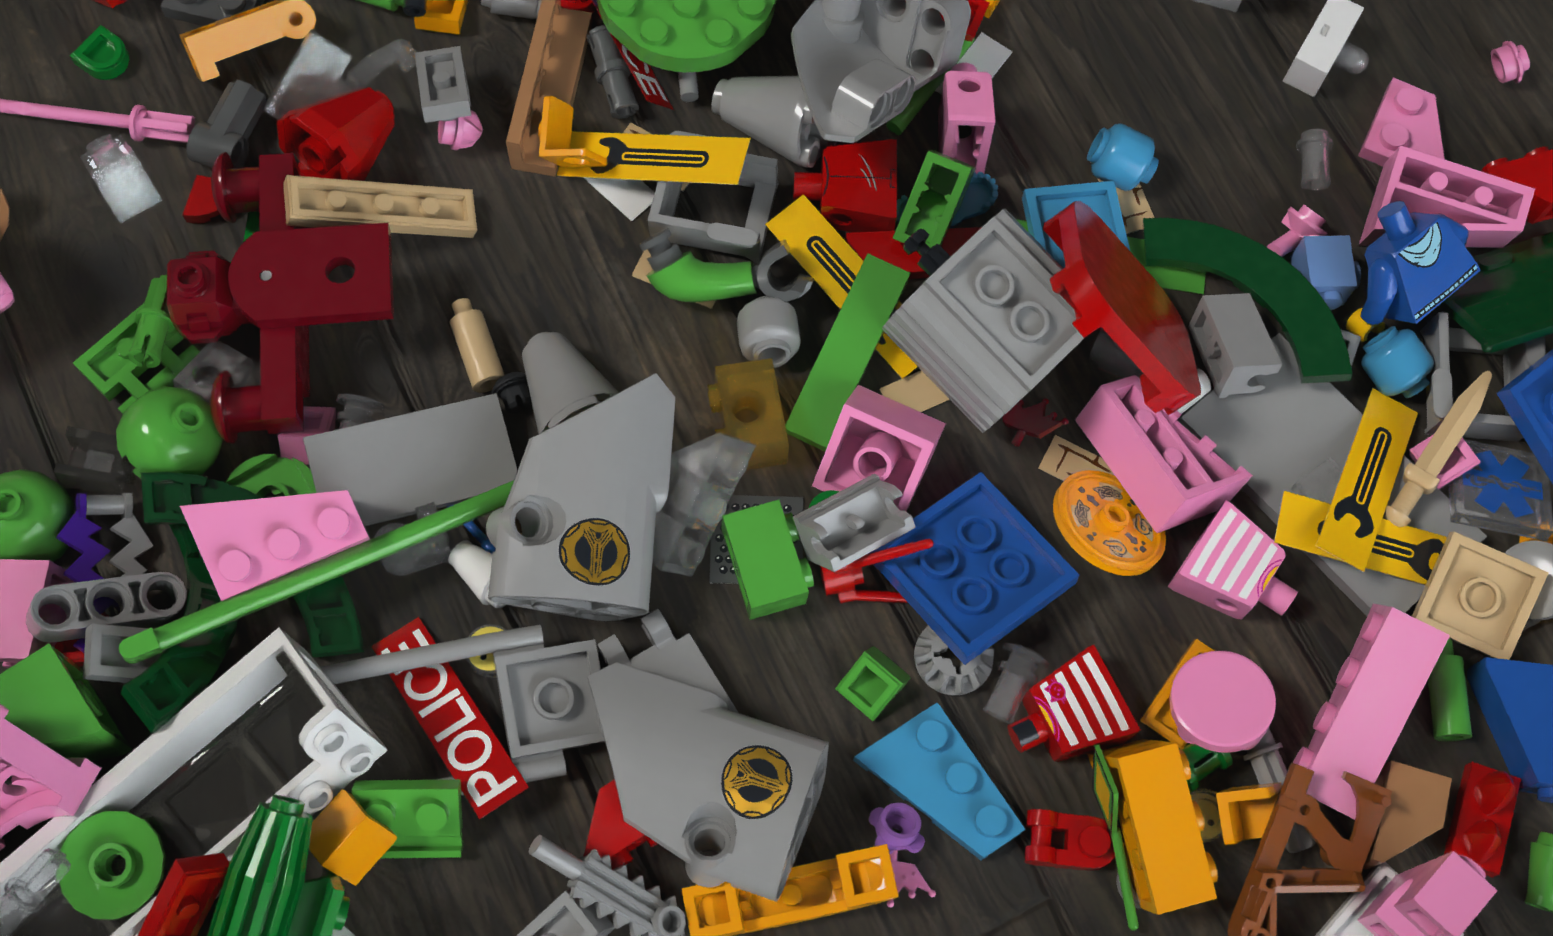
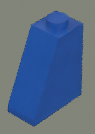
[1467,657,1553,803]

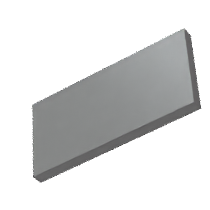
[1178,333,1487,616]

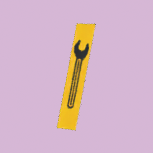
[557,131,751,185]
[765,194,918,379]
[1316,388,1418,572]
[1274,491,1447,585]

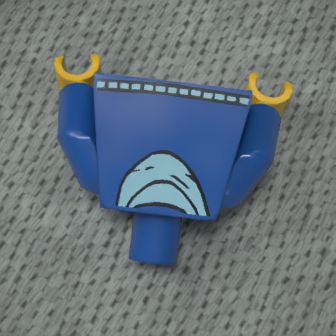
[1346,201,1481,342]

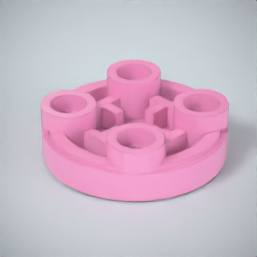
[1169,651,1276,753]

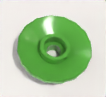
[57,811,166,920]

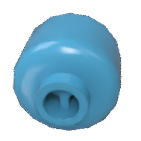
[1087,123,1159,191]
[1361,326,1435,398]

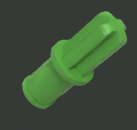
[128,275,174,368]

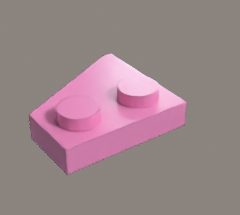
[1358,77,1445,167]

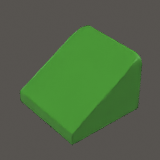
[835,646,911,721]

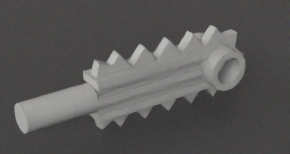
[529,835,686,936]

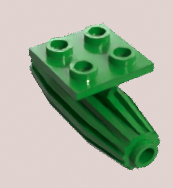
[207,795,350,936]

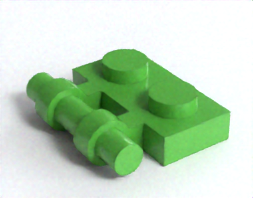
[73,302,205,414]

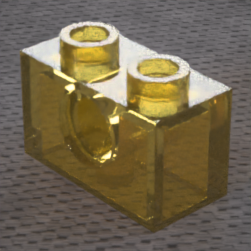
[707,358,789,472]

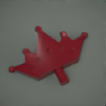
[1002,398,1069,447]

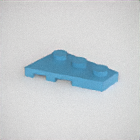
[853,702,1026,861]

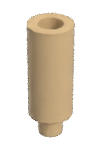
[450,298,505,393]

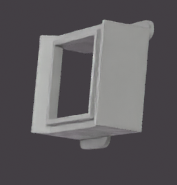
[647,131,778,264]
[1420,312,1546,442]

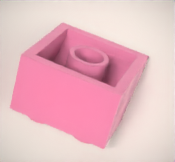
[812,385,946,512]

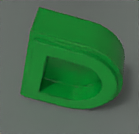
[70,25,130,80]

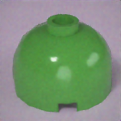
[116,386,223,479]
[0,469,75,562]

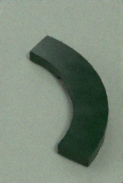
[1143,218,1353,384]
[141,472,365,658]
[120,524,239,734]

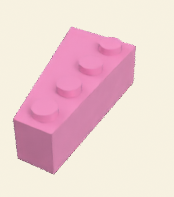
[1293,603,1450,820]

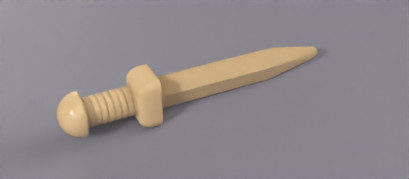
[1383,371,1492,527]

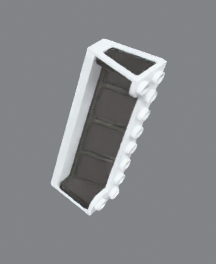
[0,627,388,936]

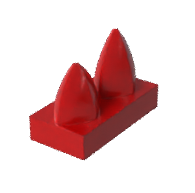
[1444,761,1521,878]

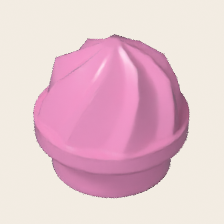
[438,110,483,150]

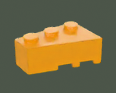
[1087,739,1218,915]

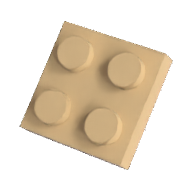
[1412,532,1549,660]

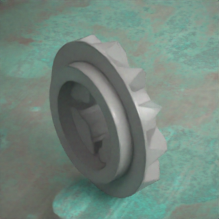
[914,625,994,695]

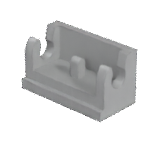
[1188,293,1282,398]
[793,474,916,572]

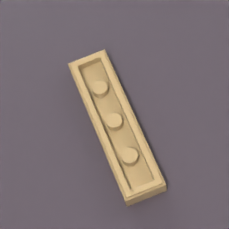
[283,175,477,238]

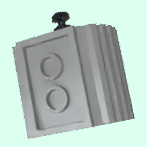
[882,209,1084,433]

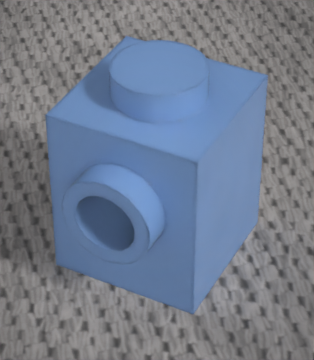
[1291,235,1361,310]

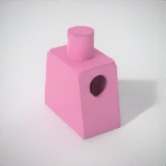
[938,63,995,174]

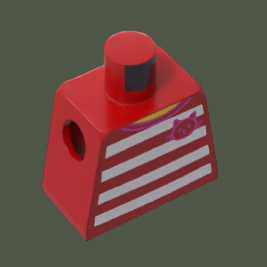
[1007,645,1140,762]

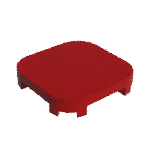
[1043,201,1201,416]

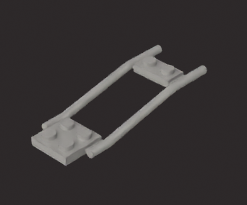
[196,625,605,847]

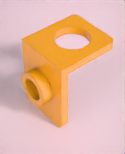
[538,96,607,167]

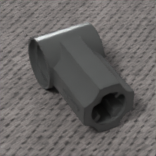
[186,80,268,168]

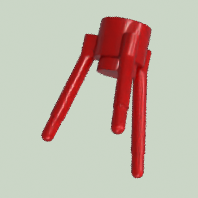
[819,539,934,604]

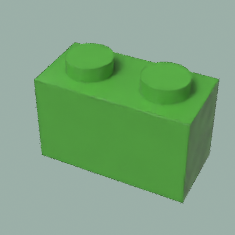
[721,500,814,620]

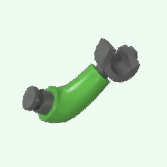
[639,228,814,302]

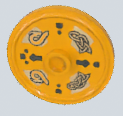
[1053,470,1166,576]

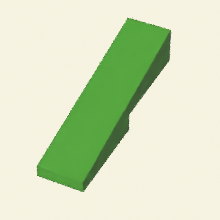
[783,253,910,452]

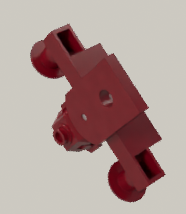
[167,152,394,444]

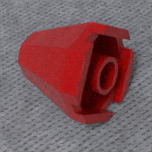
[277,87,394,181]

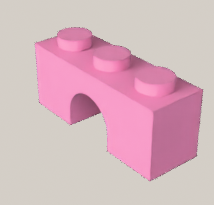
[1358,851,1498,936]

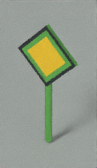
[1092,744,1139,931]

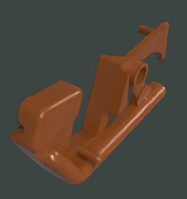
[1227,762,1392,936]

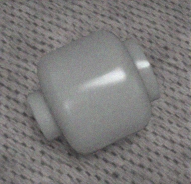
[736,296,801,368]

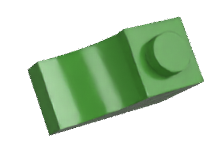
[893,150,976,248]

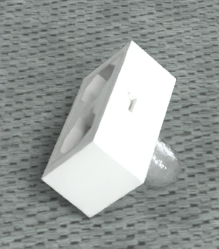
[1283,0,1369,97]

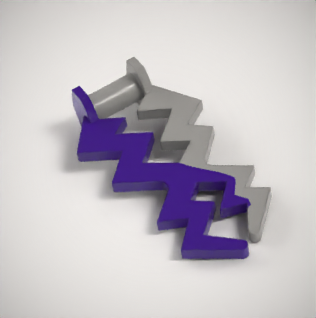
[56,493,153,653]

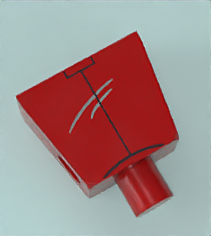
[793,139,897,232]

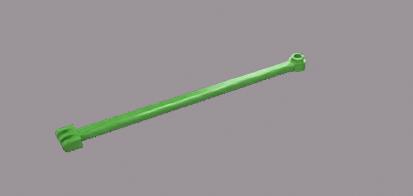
[119,480,514,664]

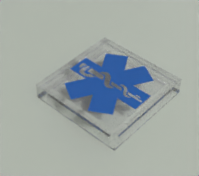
[1448,439,1553,541]

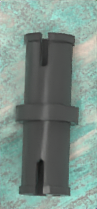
[586,25,639,119]

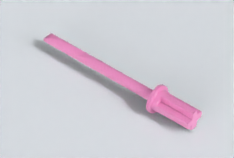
[0,99,195,143]

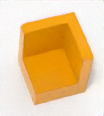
[1216,782,1282,845]
[309,790,397,886]

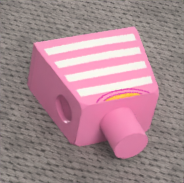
[1168,500,1298,620]

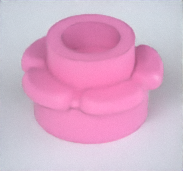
[1491,41,1530,83]

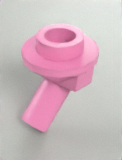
[1267,205,1328,257]

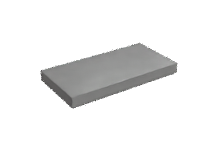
[303,393,518,526]

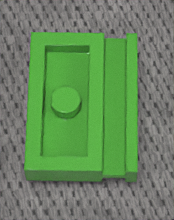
[352,779,464,858]

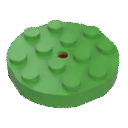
[597,0,776,72]

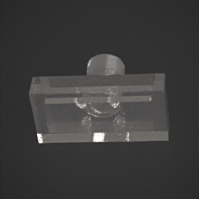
[264,29,353,119]

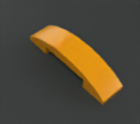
[682,844,899,936]

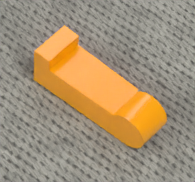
[179,0,316,82]

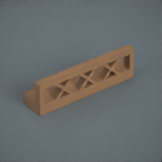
[506,0,593,177]

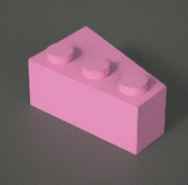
[1359,145,1535,248]
[1075,375,1253,533]
[180,490,371,601]

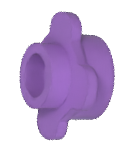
[869,803,925,854]

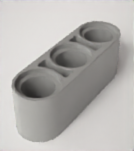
[26,572,187,642]

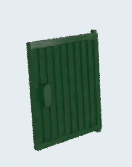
[1439,232,1553,353]

